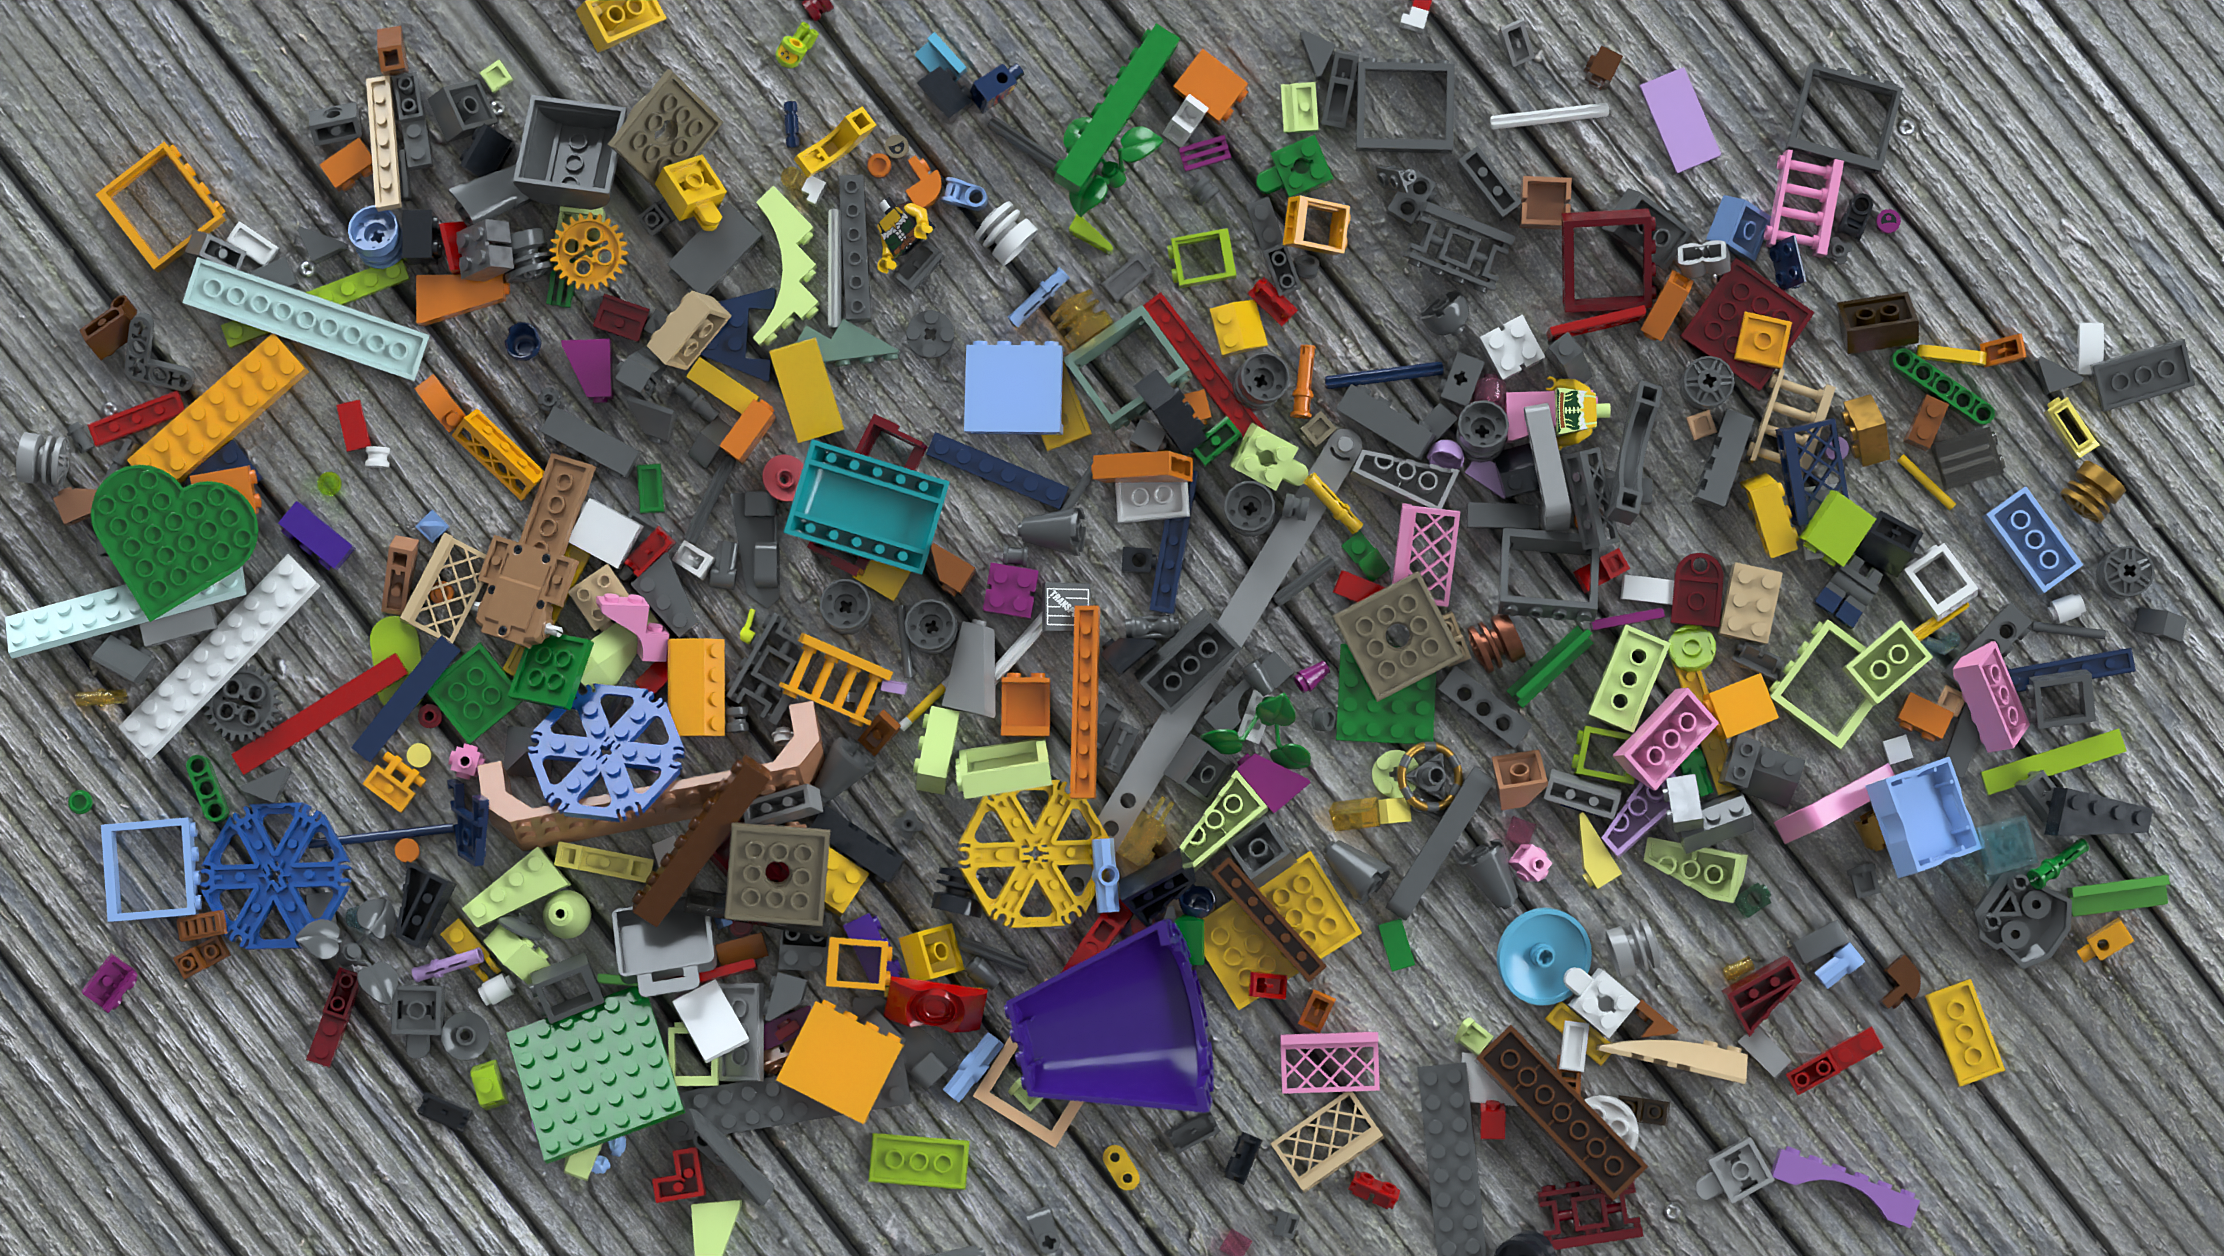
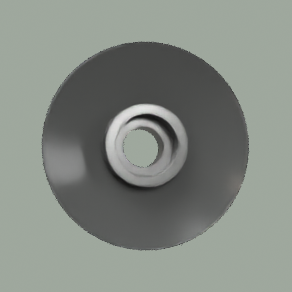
[498,913,544,940]
[441,1011,490,1060]

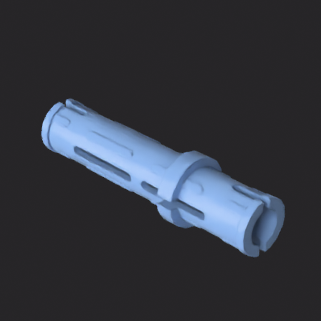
[1008,267,1070,328]

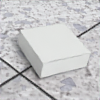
[1882,735,1913,765]

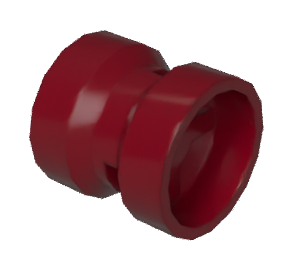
[801,0,834,22]

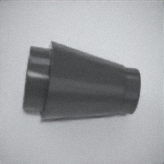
[1241,659,1275,697]
[964,956,1001,990]

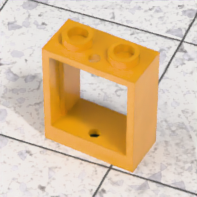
[1283,196,1351,255]
[825,937,893,990]

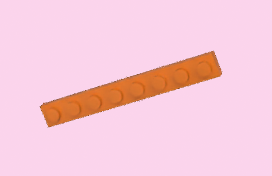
[1070,605,1100,799]

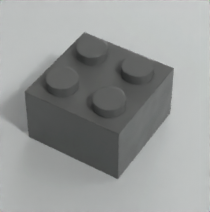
[1226,815,1298,889]

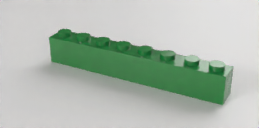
[1053,23,1181,196]

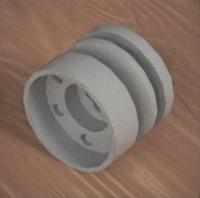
[16,432,70,487]
[1605,919,1661,979]

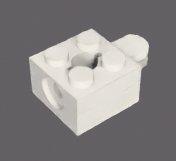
[1563,967,1640,1038]

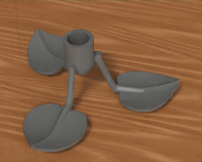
[295,899,398,1005]

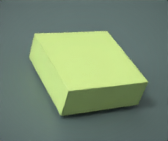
[479,60,513,94]

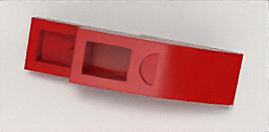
[1061,898,1134,973]
[1786,1026,1884,1095]

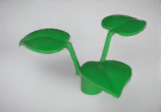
[1063,117,1164,217]
[1200,693,1311,769]

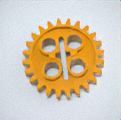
[549,212,629,292]

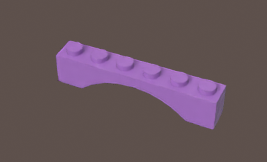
[1770,1146,1920,1228]

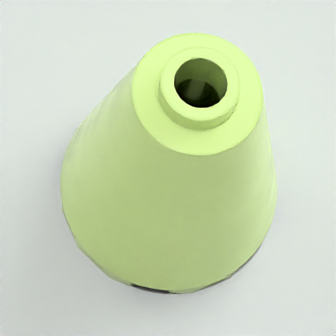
[543,890,592,939]

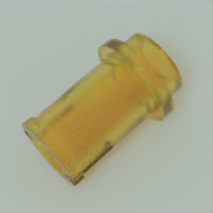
[1722,956,1755,981]

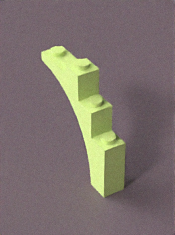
[753,186,820,347]

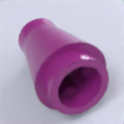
[1293,661,1330,693]

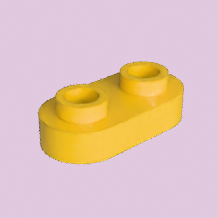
[1103,1145,1140,1190]

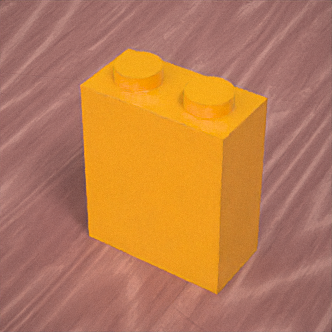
[1702,673,1779,741]

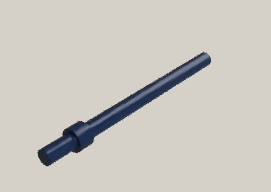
[308,823,454,849]

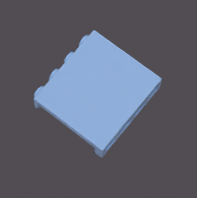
[964,341,1065,435]

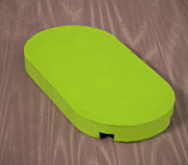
[370,616,424,709]

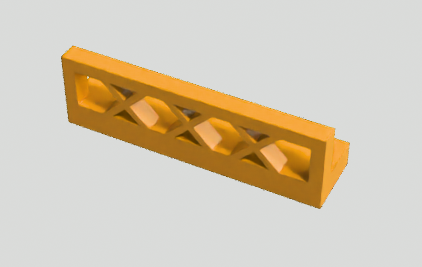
[452,408,545,501]

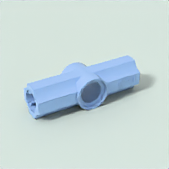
[1092,838,1119,913]
[943,1032,1004,1102]

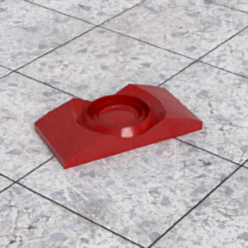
[884,976,988,1033]

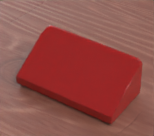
[635,649,668,696]

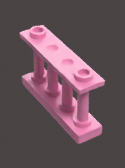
[1764,149,1844,258]

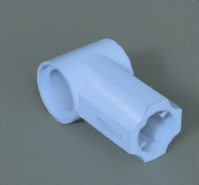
[1814,942,1865,989]

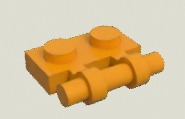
[362,751,427,813]

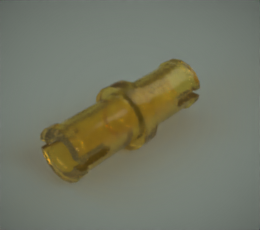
[75,688,127,707]

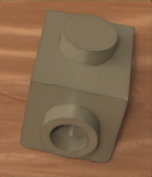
[1299,411,1337,448]

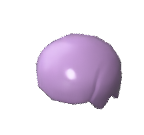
[1427,440,1464,469]

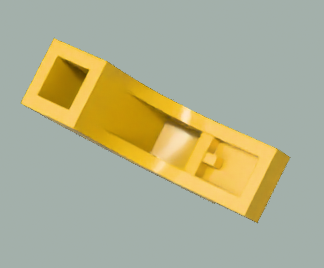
[794,106,877,178]

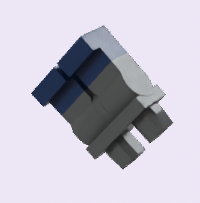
[1813,555,1883,629]

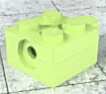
[1229,422,1309,491]

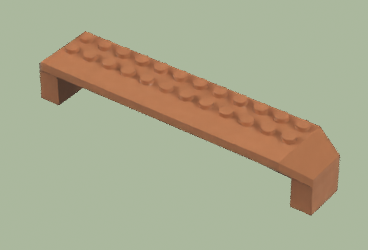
[477,701,825,851]

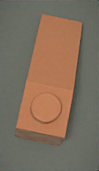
[53,487,97,526]
[381,535,419,615]

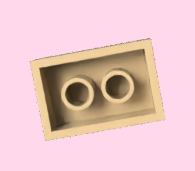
[646,291,732,370]
[1717,562,1783,645]

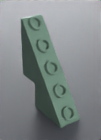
[796,319,900,368]

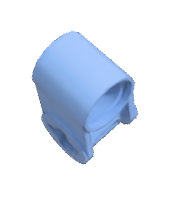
[940,177,988,211]

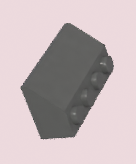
[1134,608,1242,714]

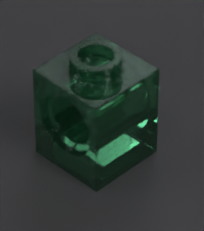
[1734,882,1772,919]

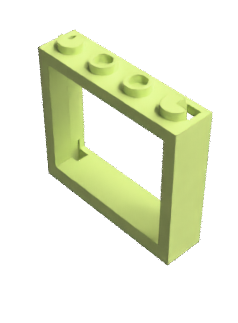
[1768,620,1873,750]
[955,737,1052,799]

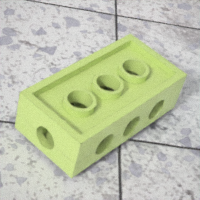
[1586,625,1671,734]

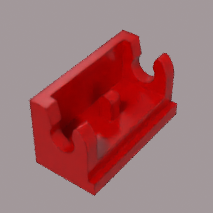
[624,526,676,577]

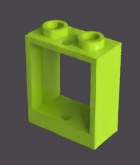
[1167,228,1236,289]
[1571,725,1635,785]

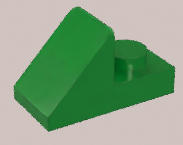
[1341,531,1390,582]

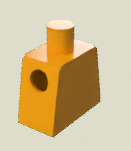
[2077,917,2134,963]

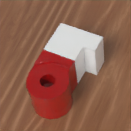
[1399,0,1432,34]

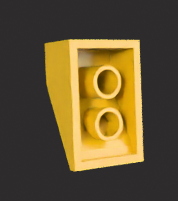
[576,0,667,53]

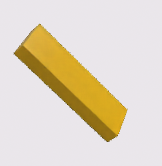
[686,357,760,414]
[1545,1001,1612,1066]

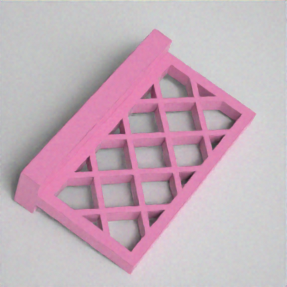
[1392,503,1460,607]
[1280,1032,1380,1094]

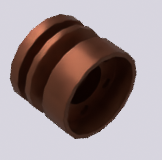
[1467,614,1526,674]

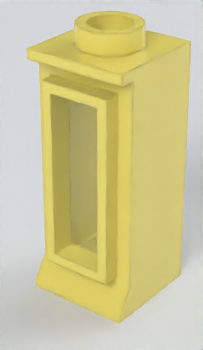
[2043,397,2100,461]

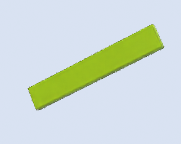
[1980,729,2127,795]

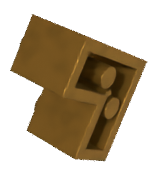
[1841,394,1891,467]

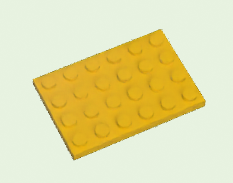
[1202,851,1362,1011]

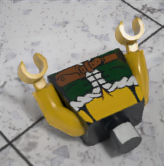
[877,197,936,274]

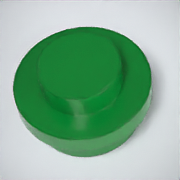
[68,790,93,814]

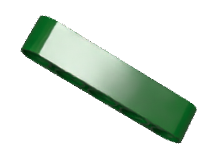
[1889,348,1995,427]

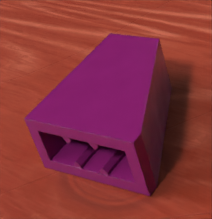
[561,339,614,404]
[1236,753,1311,814]

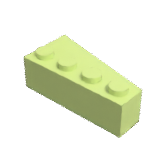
[1180,770,1269,873]
[462,847,571,928]

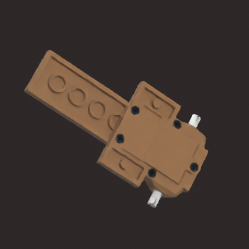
[470,453,596,649]

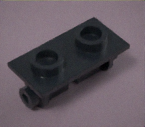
[1224,1132,1263,1185]

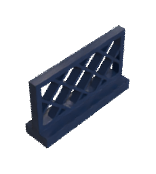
[1775,418,1849,526]

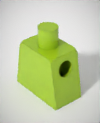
[470,1059,509,1110]

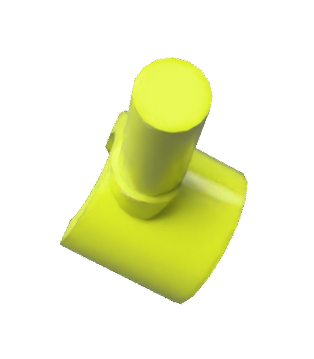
[740,609,756,644]

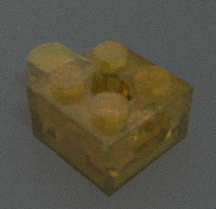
[1116,795,1174,868]

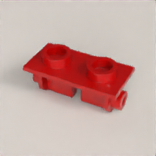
[1247,277,1298,327]
[1348,1170,1401,1209]

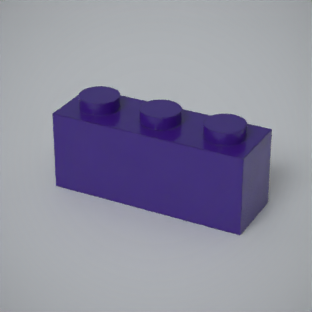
[278,501,356,570]
[843,913,903,992]

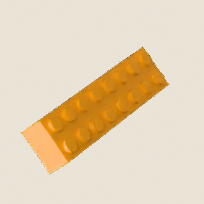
[127,333,309,485]

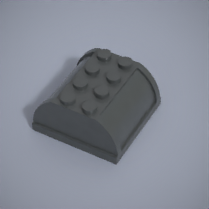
[513,95,627,210]

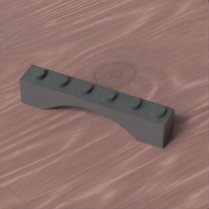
[1607,380,1663,526]

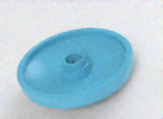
[1497,908,1592,1005]

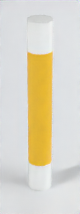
[899,675,949,731]

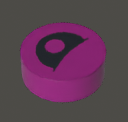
[1875,209,1901,234]

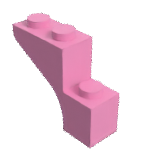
[596,593,669,662]

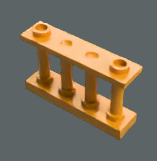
[778,633,893,727]

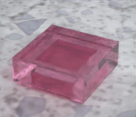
[1505,816,1536,845]
[1219,1228,1252,1256]

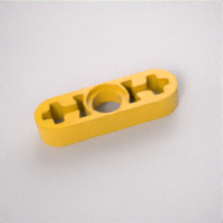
[1916,345,1987,366]

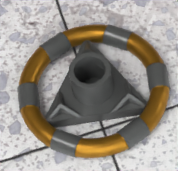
[1397,741,1463,812]

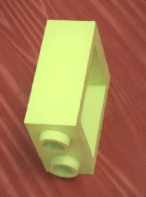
[668,1022,719,1086]

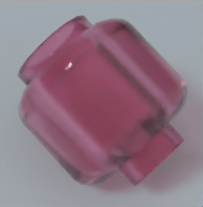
[1474,374,1506,406]

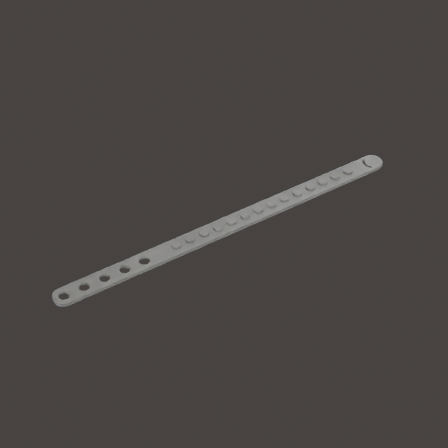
[1042,429,1362,930]

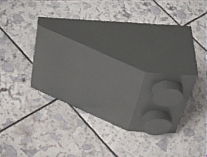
[1602,188,1692,271]

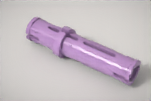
[412,947,484,983]

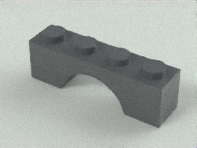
[1203,651,1294,730]

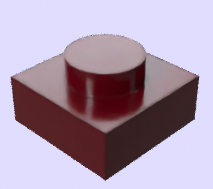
[775,1018,801,1041]

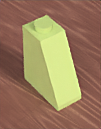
[691,1200,742,1256]

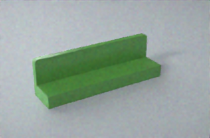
[2068,875,2170,916]

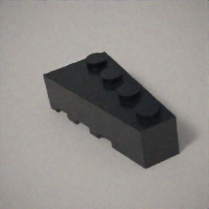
[2044,787,2153,836]
[810,805,907,885]

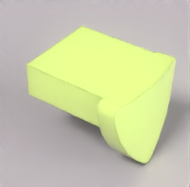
[1454,1017,1494,1056]
[1008,1075,1043,1111]

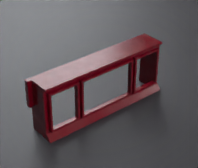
[807,414,928,577]

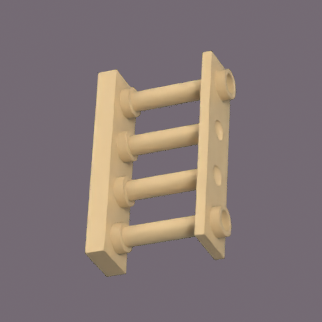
[1746,369,1836,477]

